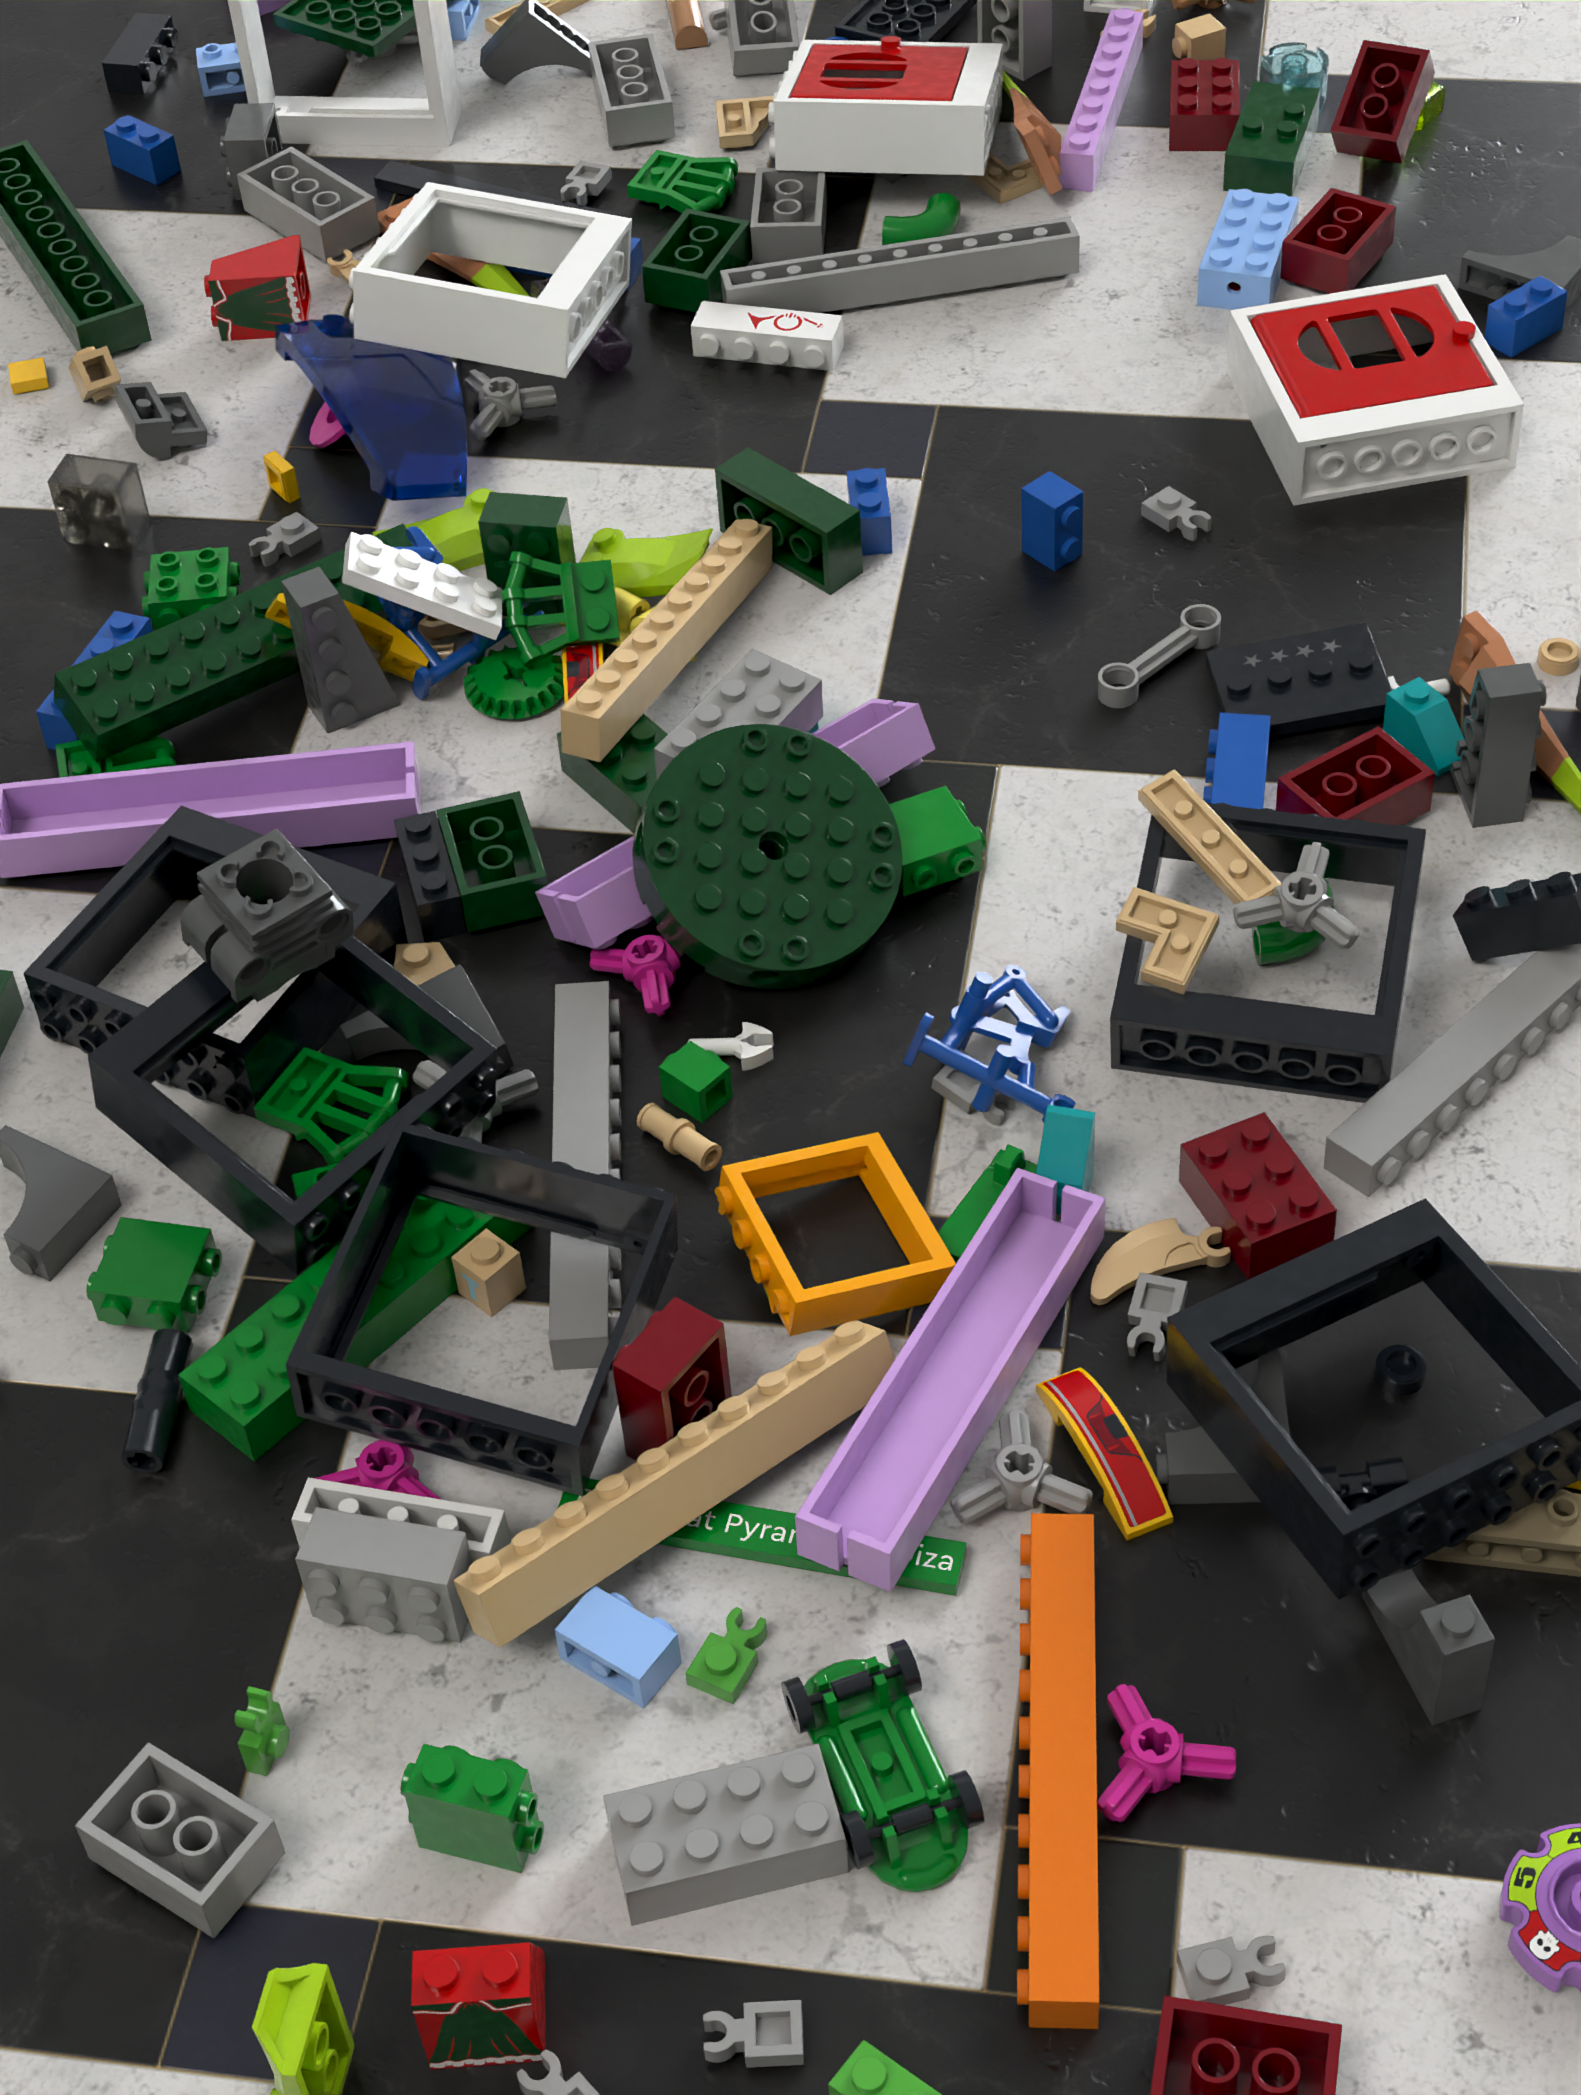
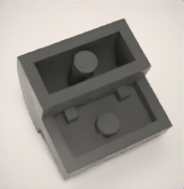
[115,382,207,459]

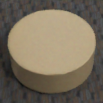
[1537,638,1580,676]

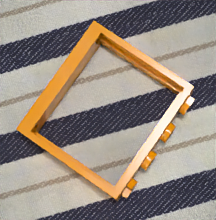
[714,1132,956,1336]

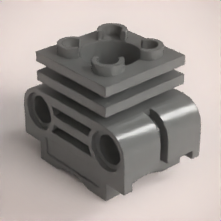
[180,828,354,1003]

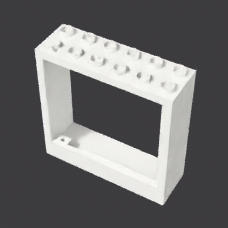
[228,0,462,147]
[349,182,632,378]

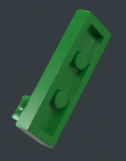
[938,1144,1037,1263]

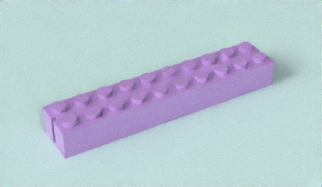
[535,698,935,950]
[0,741,421,878]
[795,1168,1106,1592]

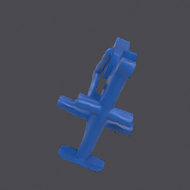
[377,526,544,700]
[903,965,1076,1123]

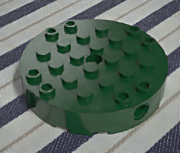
[632,724,902,989]

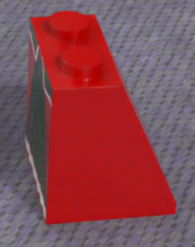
[204,235,311,341]
[411,1942,546,2070]

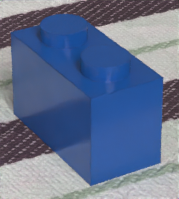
[103,115,181,185]
[1484,276,1568,358]
[846,468,892,556]
[1021,471,1083,572]

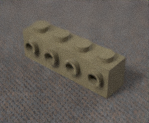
[1424,1489,1581,1577]

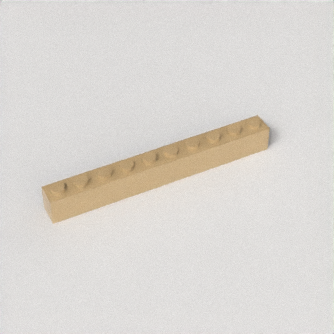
[560,519,773,762]
[452,1320,895,1648]

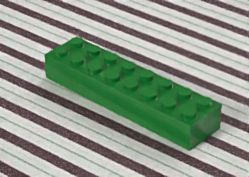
[178,1196,532,1462]

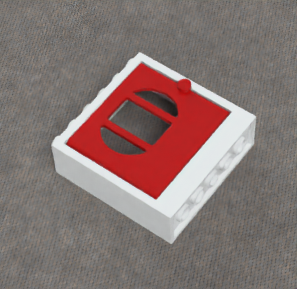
[768,36,1003,176]
[1227,274,1524,506]

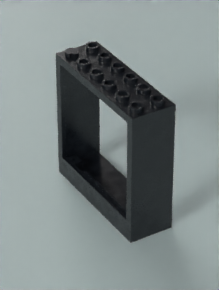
[1110,803,1426,1103]
[23,805,408,1119]
[88,935,497,1275]
[285,1121,678,1496]
[1166,1198,1581,1600]

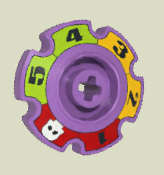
[1499,1823,1581,1993]

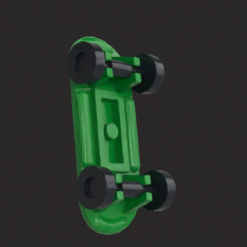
[781,1639,984,1892]

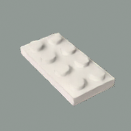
[342,532,502,640]

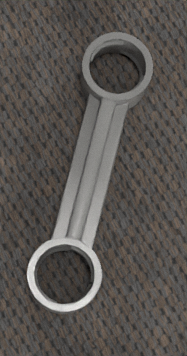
[1098,604,1221,708]

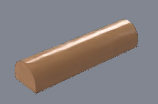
[666,0,708,50]

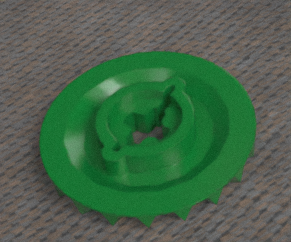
[463,644,564,719]

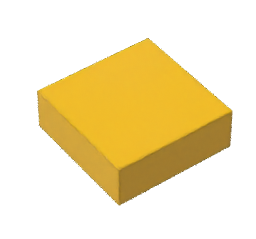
[8,357,49,394]
[263,450,300,503]

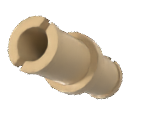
[637,1102,722,1171]

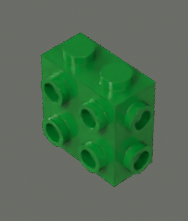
[142,547,241,631]
[889,786,986,896]
[86,1217,222,1333]
[400,1744,544,1873]

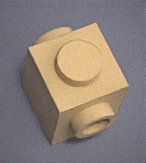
[69,346,121,403]

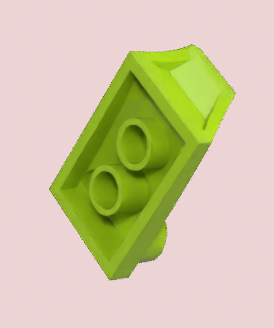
[372,488,494,571]
[579,528,713,598]
[252,1963,355,2095]

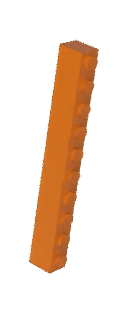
[1017,1513,1099,2029]

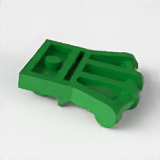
[627,150,738,213]
[501,551,620,667]
[55,734,177,778]
[254,1047,410,1165]

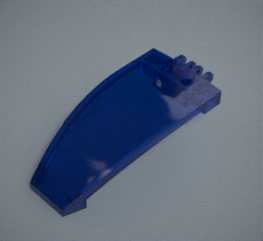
[275,314,467,501]

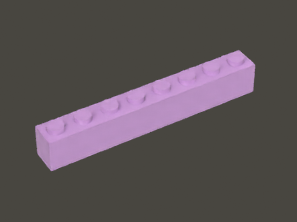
[1059,8,1144,192]

